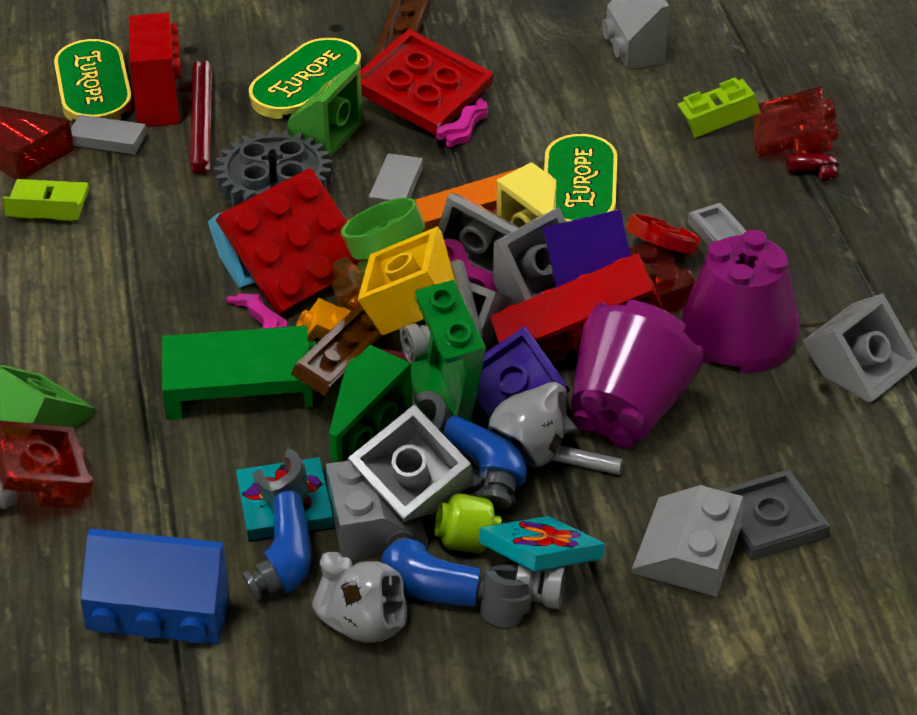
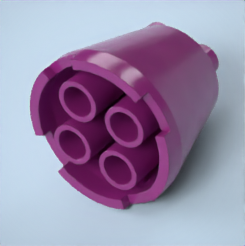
[681,230,801,373]
[571,299,704,449]

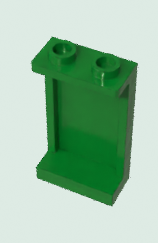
[411,280,486,422]
[162,325,318,420]

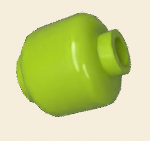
[434,493,501,554]

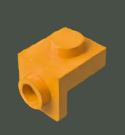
[296,298,351,341]

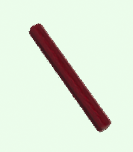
[190,60,212,174]

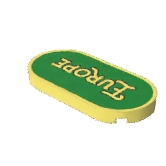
[249,38,361,119]
[54,39,132,122]
[544,134,617,222]

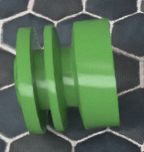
[341,197,425,278]

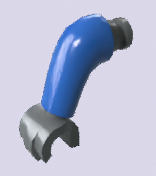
[415,391,527,509]
[241,448,311,602]
[381,529,532,628]

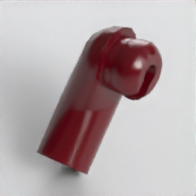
[786,153,839,181]

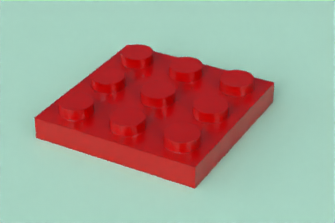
[360,29,494,135]
[216,167,361,316]

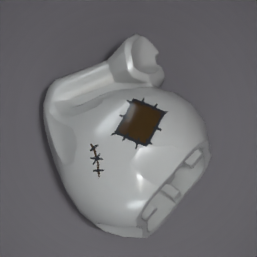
[488,382,577,467]
[312,552,407,643]

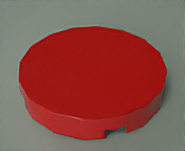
[625,213,700,254]

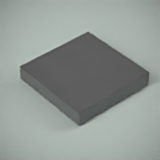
[721,469,830,561]

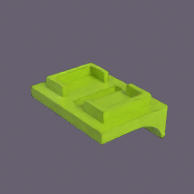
[677,77,761,138]
[2,179,89,221]

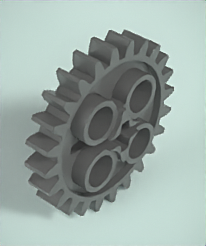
[214,129,333,207]

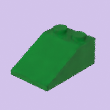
[329,345,412,463]

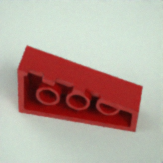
[129,12,182,127]
[490,253,665,363]

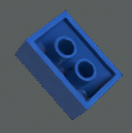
[80,529,230,644]

